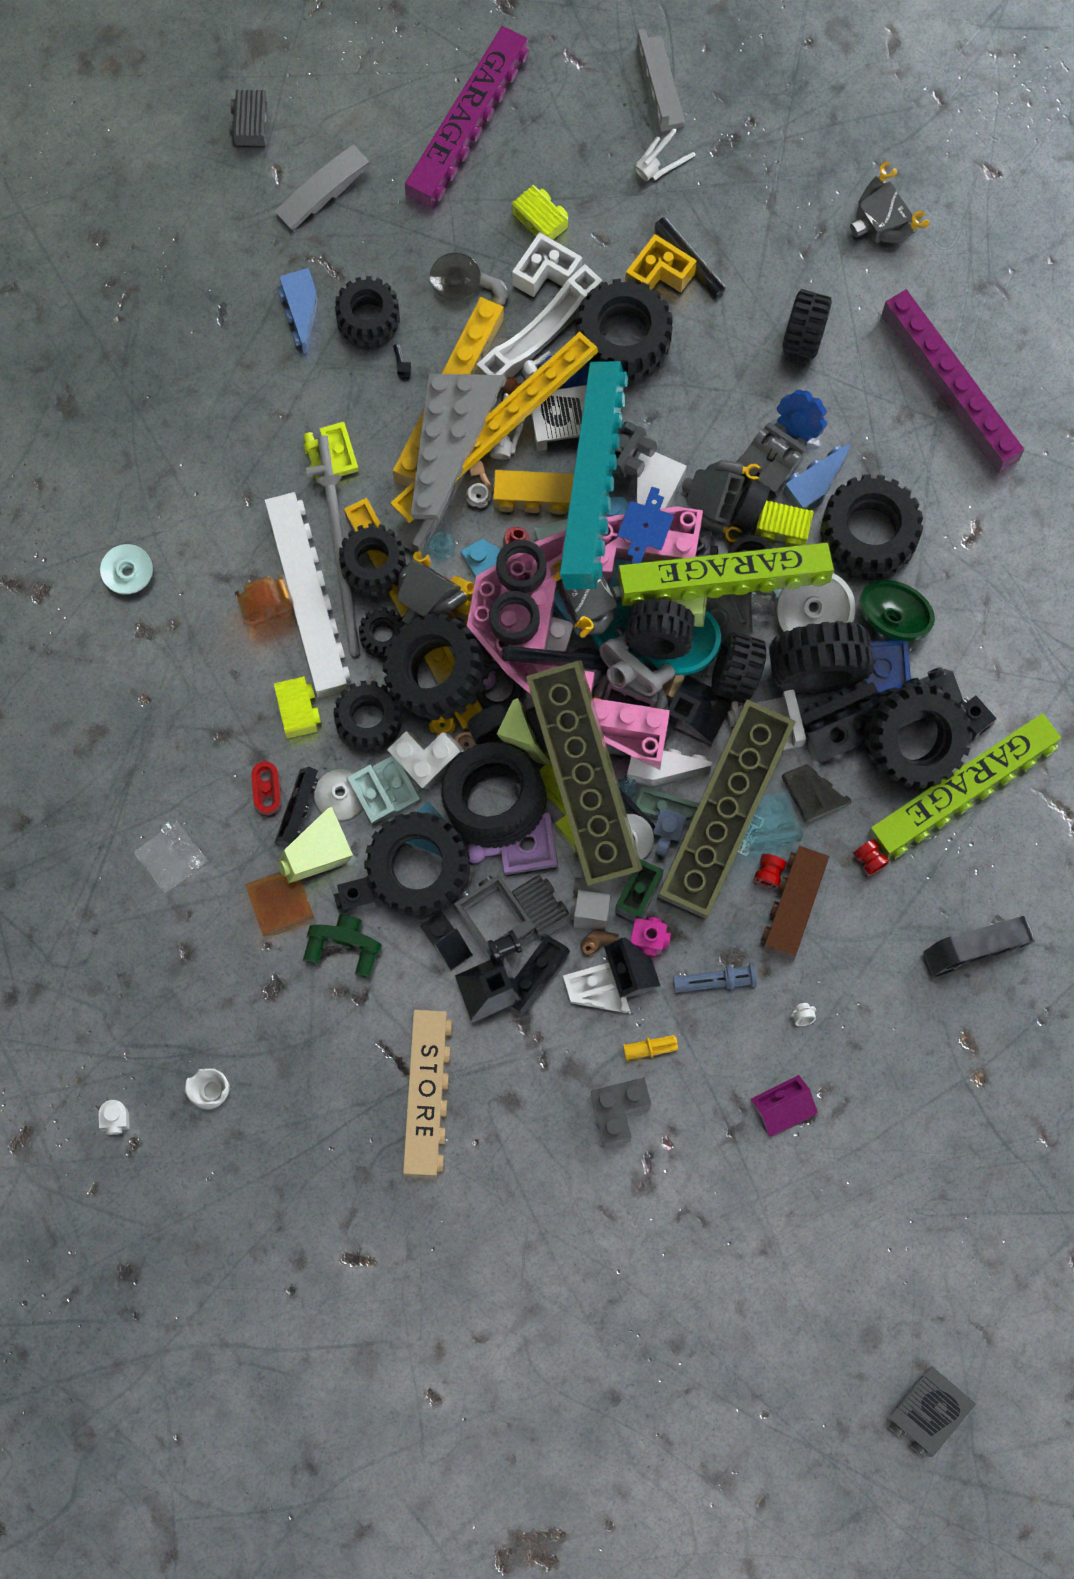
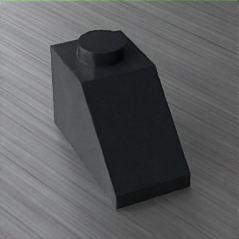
[604,937,661,998]

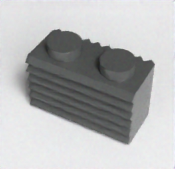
[229,89,268,146]
[512,875,569,940]

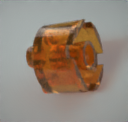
[235,574,295,629]

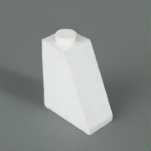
[636,452,687,509]

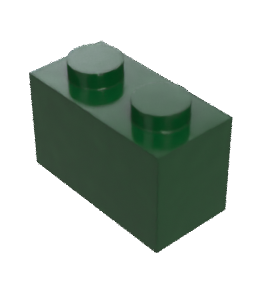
[615,859,664,922]

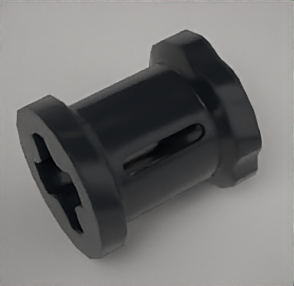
[487,930,522,963]

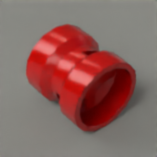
[853,839,890,876]
[753,854,787,889]

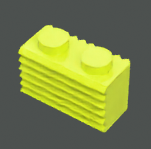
[512,185,568,240]
[755,501,814,547]
[274,676,321,739]

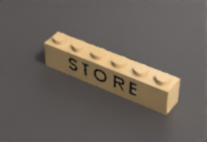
[403,1010,452,1179]

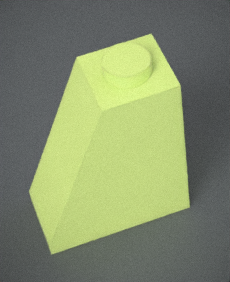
[278,807,353,883]

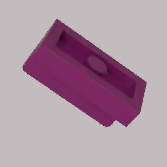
[751,1075,818,1136]

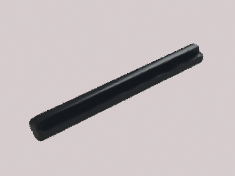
[502,646,609,671]

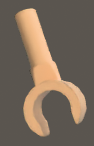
[469,460,494,493]

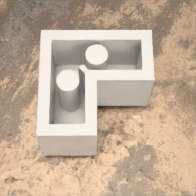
[512,232,582,297]
[387,731,465,790]

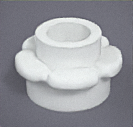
[466,483,492,508]
[790,1003,817,1026]

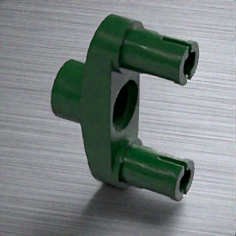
[303,914,382,979]

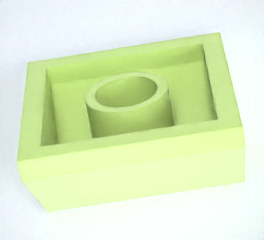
[497,698,551,765]

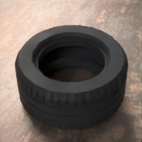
[441,742,547,848]

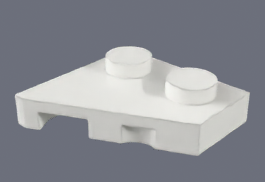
[563,963,630,1013]

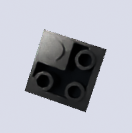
[668,676,734,745]
[455,956,522,1023]

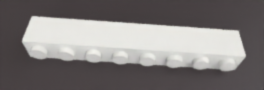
[265,492,352,699]

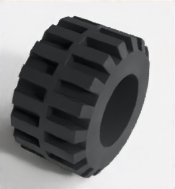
[335,276,400,347]
[782,289,832,359]
[339,523,406,596]
[625,599,695,660]
[712,631,766,704]
[333,680,401,753]

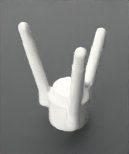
[634,129,696,181]
[488,393,525,460]

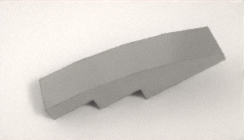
[275,145,370,230]

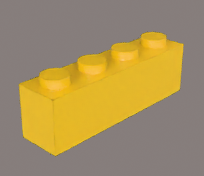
[494,470,574,515]

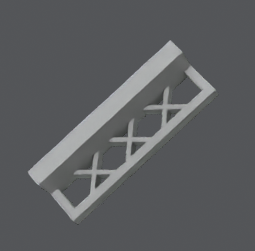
[637,29,685,132]
[399,471,468,555]

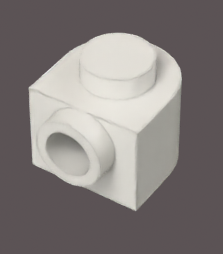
[99,1100,130,1135]

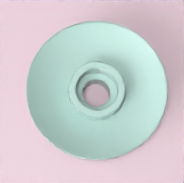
[100,544,153,594]

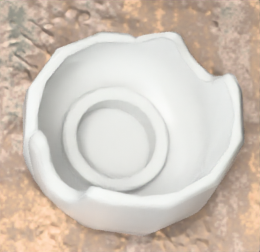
[185,1068,229,1110]

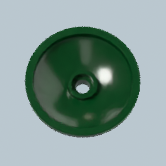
[859,580,935,641]

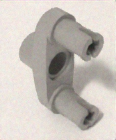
[600,631,675,696]

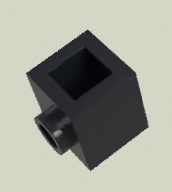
[959,695,997,741]
[334,877,376,915]

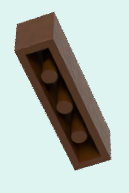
[761,846,830,961]

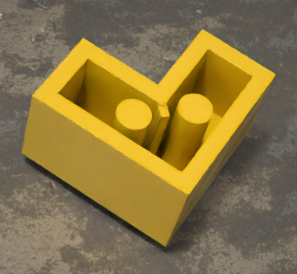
[625,234,697,293]

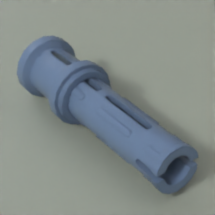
[673,963,757,993]

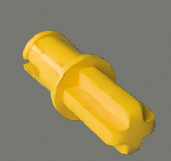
[623,1035,678,1062]

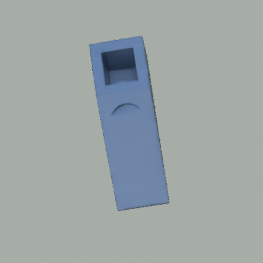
[277,268,318,354]
[783,443,851,510]

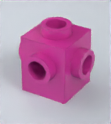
[631,917,671,958]

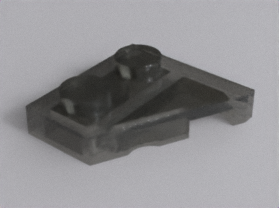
[782,764,852,823]

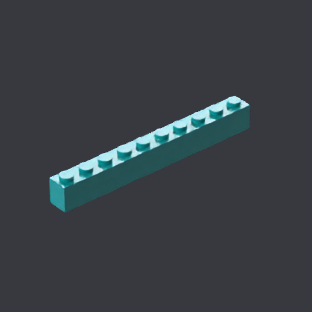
[560,361,628,590]

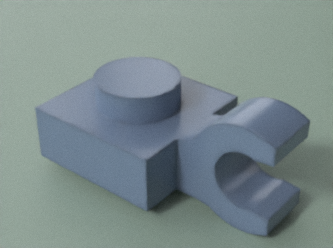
[653,808,687,857]

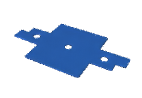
[618,487,674,564]

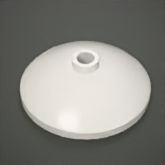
[777,573,855,632]

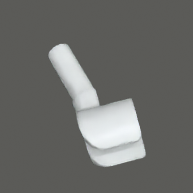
[522,351,552,380]

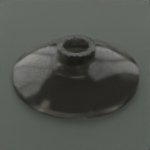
[430,253,481,301]

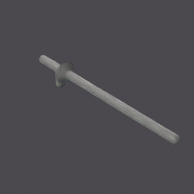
[306,436,360,657]

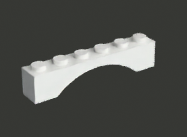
[477,264,603,379]

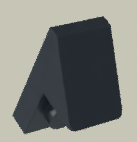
[420,911,473,971]

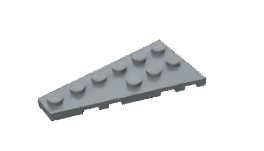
[411,374,507,520]

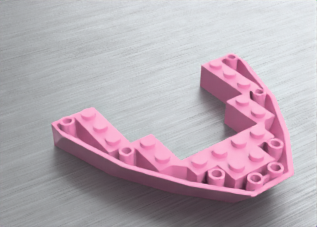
[467,506,703,770]

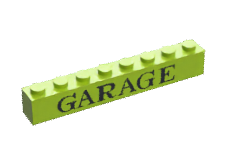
[617,543,834,606]
[868,713,1062,858]

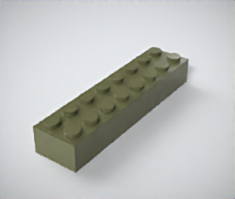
[526,661,643,886]
[657,699,796,919]

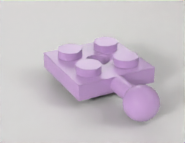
[466,813,558,875]

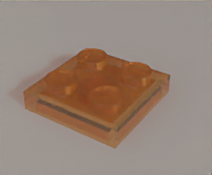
[245,872,314,936]

